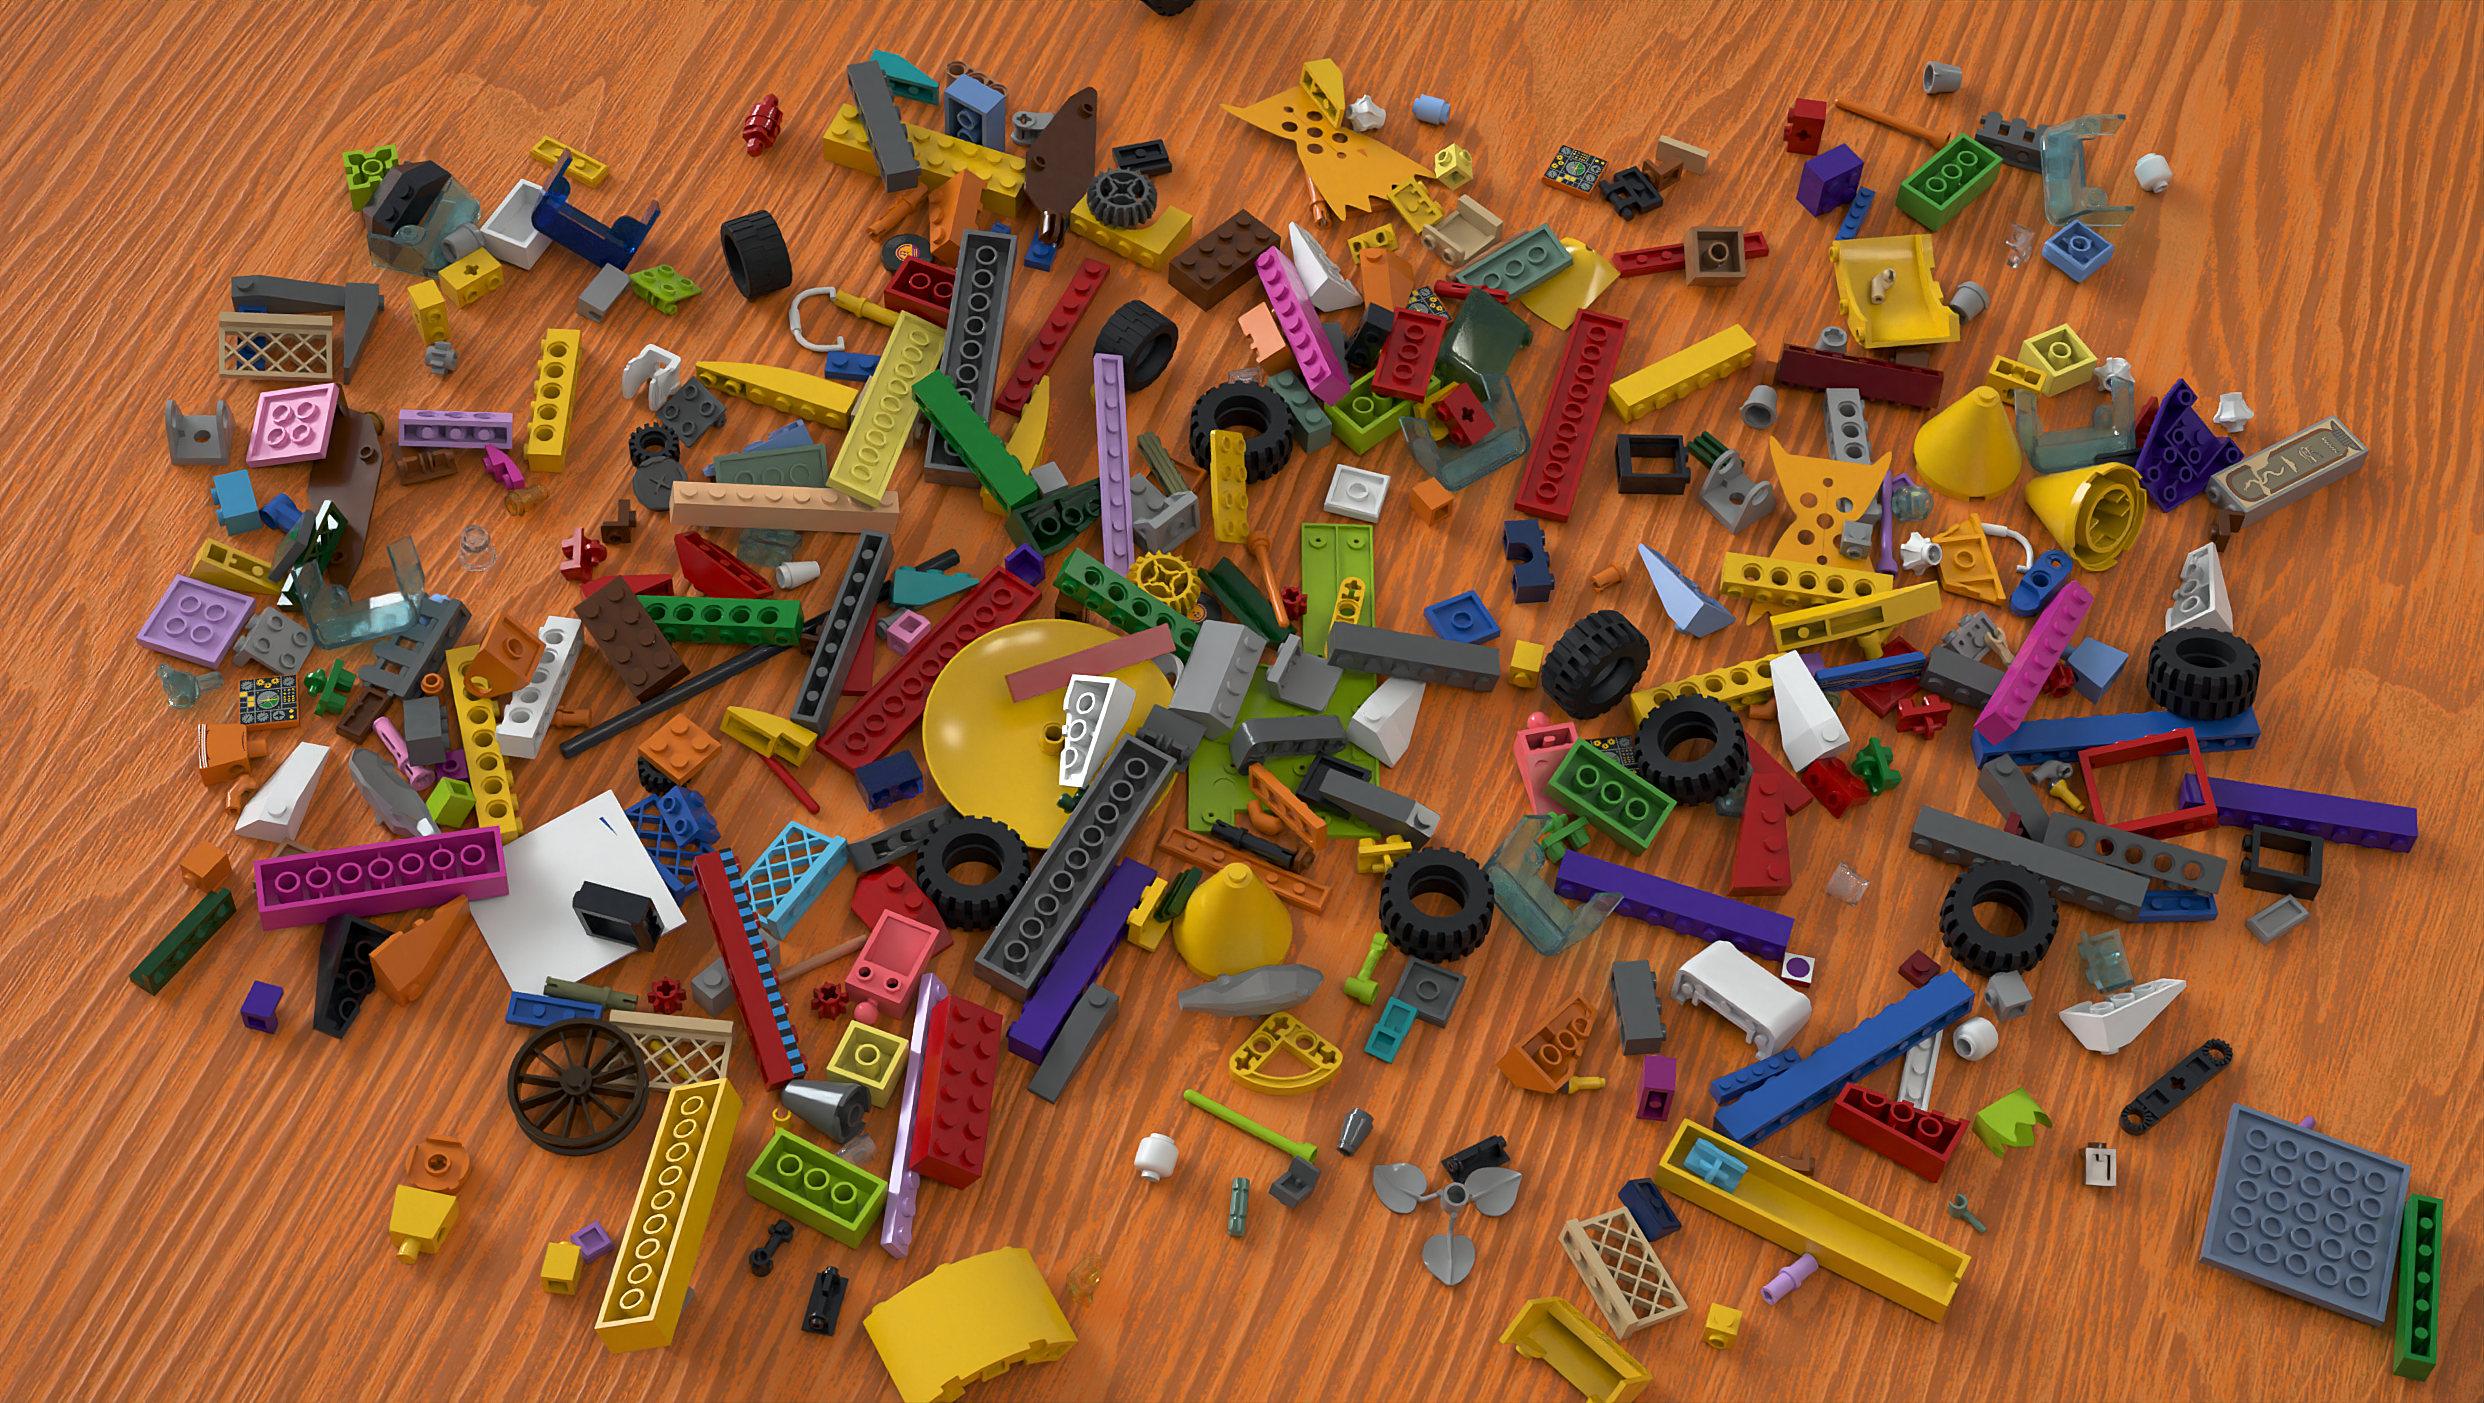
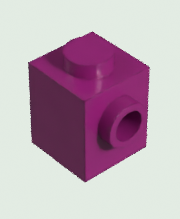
[435,749,471,788]

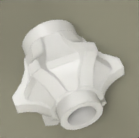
[1346,94,1386,133]
[2093,357,2135,397]
[2213,392,2254,432]
[1900,532,1942,576]

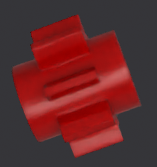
[1281,586,1308,621]
[2042,663,2076,698]
[647,976,687,1015]
[811,982,849,1021]

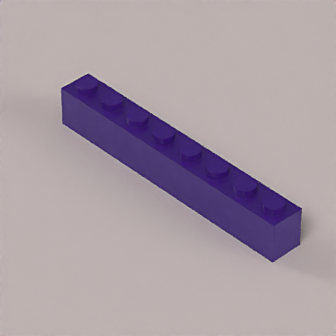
[2178,773,2418,853]
[1553,849,1795,963]
[1006,857,1157,1066]

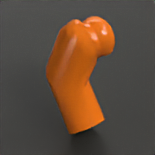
[226,774,257,815]

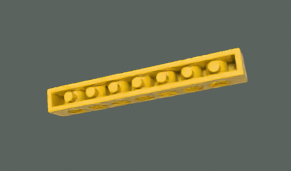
[445,644,524,846]

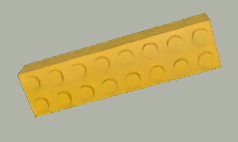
[822,103,1028,219]

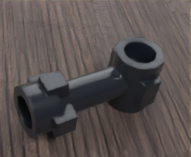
[749,1219,794,1277]

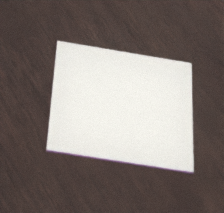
[468,789,687,997]

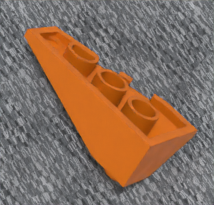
[1359,247,1415,312]
[369,894,471,1008]
[1496,991,1599,1094]

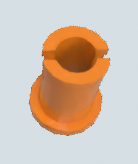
[1590,562,1627,593]
[421,673,445,706]

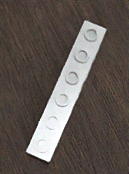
[495,616,585,759]

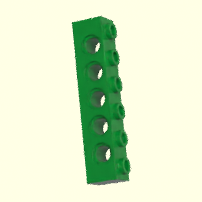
[1052,547,1201,668]
[636,595,805,646]

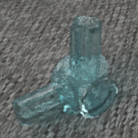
[155,663,224,709]

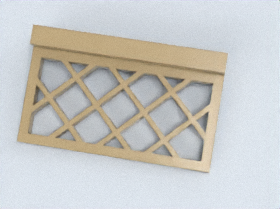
[219,312,332,382]
[601,1010,737,1092]
[1558,1206,1689,1341]

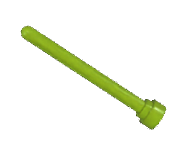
[1184,1089,1319,1164]

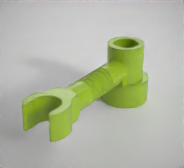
[1344,931,1389,1006]

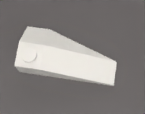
[1289,221,1364,312]
[1770,650,1850,774]
[1059,674,1137,789]
[234,742,331,843]

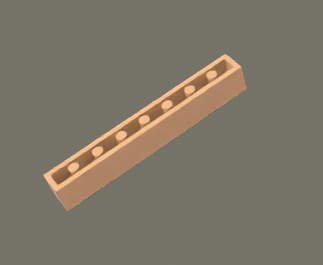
[669,481,900,534]

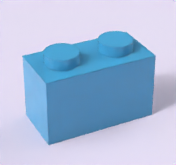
[210,469,262,536]

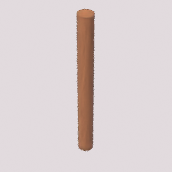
[1445,228,1529,283]
[778,934,868,985]

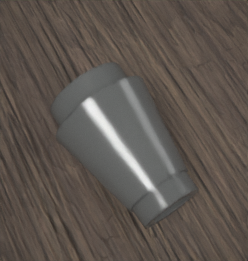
[1337,1108,1374,1157]

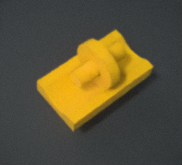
[1347,223,1400,265]
[1357,835,1412,879]

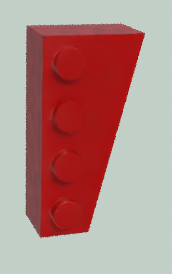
[1727,773,1792,897]
[1826,1082,1970,1184]

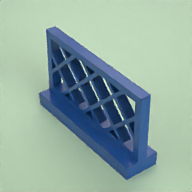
[599,793,715,908]

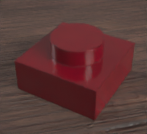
[2003,812,2023,837]
[1898,949,1941,989]

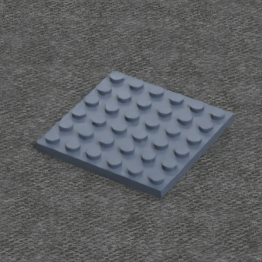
[2199,1102,2411,1328]

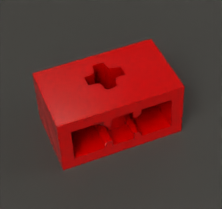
[1783,98,1827,156]
[1431,382,1496,449]

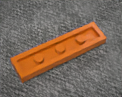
[1249,762,1328,851]

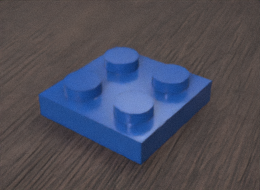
[1424,589,1501,645]

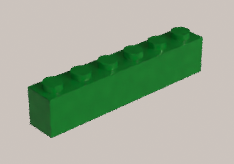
[912,369,1039,516]
[2393,1193,2443,1382]

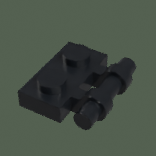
[1598,166,1664,221]

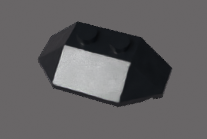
[363,160,452,263]

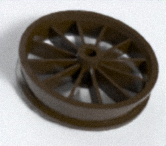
[507,1017,650,1157]

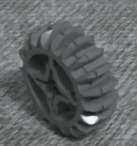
[1087,166,1158,230]

